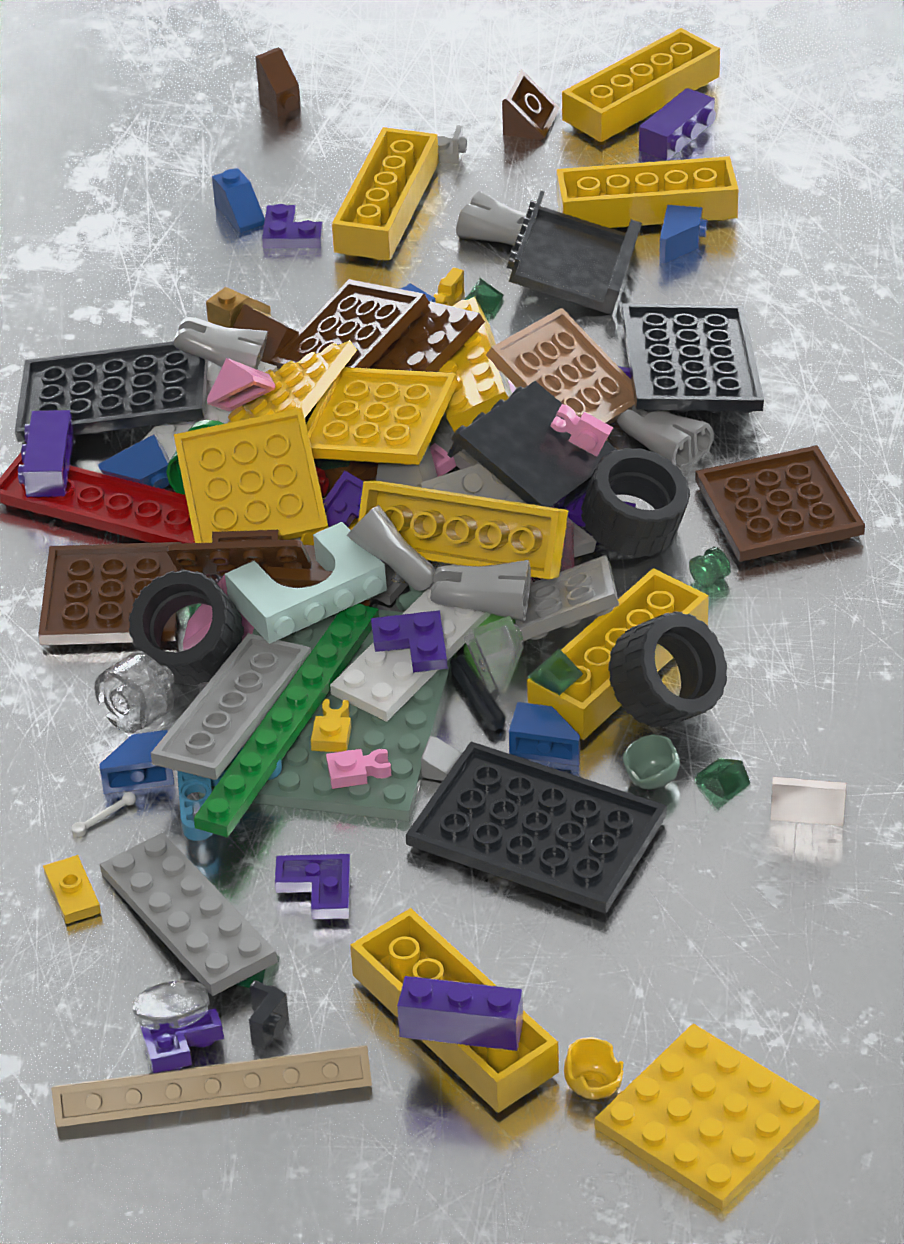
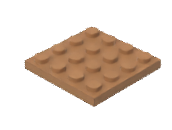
[486,308,635,425]

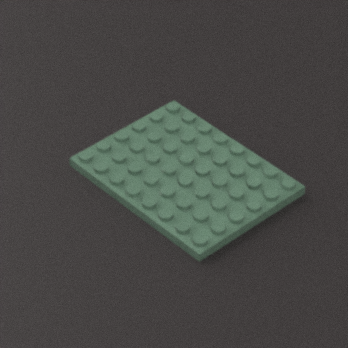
[199,609,457,821]

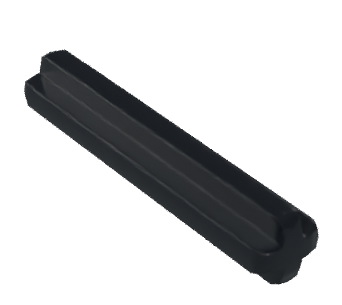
[450,655,506,731]

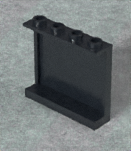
[507,191,642,315]
[447,381,618,509]

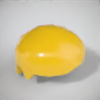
[564,1037,623,1100]

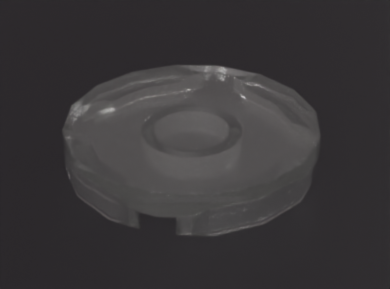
[133,980,210,1030]

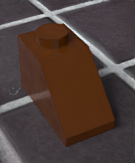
[255,47,301,118]

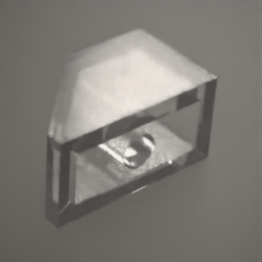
[464,616,524,700]

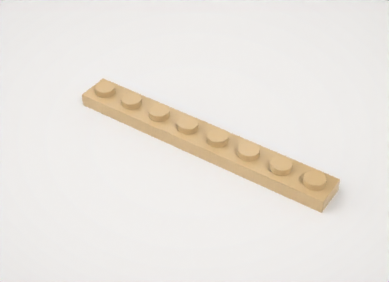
[51,1045,372,1127]

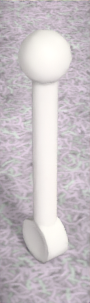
[71,792,136,837]

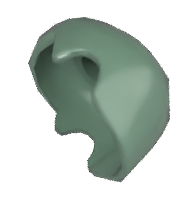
[623,734,680,790]

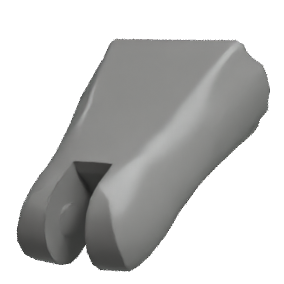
[456,190,527,246]
[174,318,268,369]
[617,404,714,470]
[346,505,436,591]
[430,560,531,622]

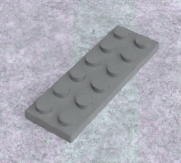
[151,633,311,780]
[99,832,278,996]

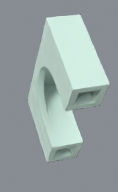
[225,522,387,644]

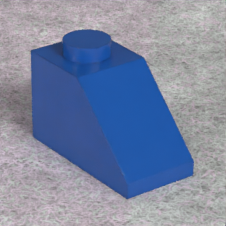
[212,168,265,233]
[659,205,707,263]
[97,434,170,489]
[509,702,580,766]
[99,730,175,794]

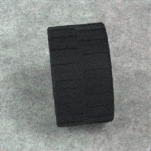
[581,448,690,557]
[128,570,244,686]
[608,612,727,728]

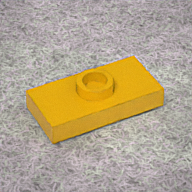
[43,855,101,924]

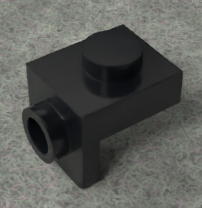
[249,981,289,1050]

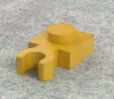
[433,267,465,306]
[311,699,351,752]

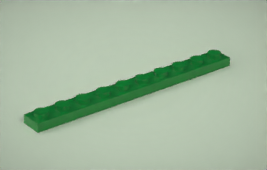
[194,603,379,838]

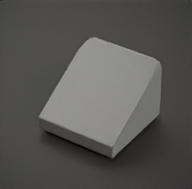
[421,736,462,781]

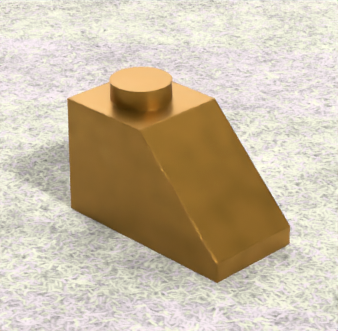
[206,286,271,328]

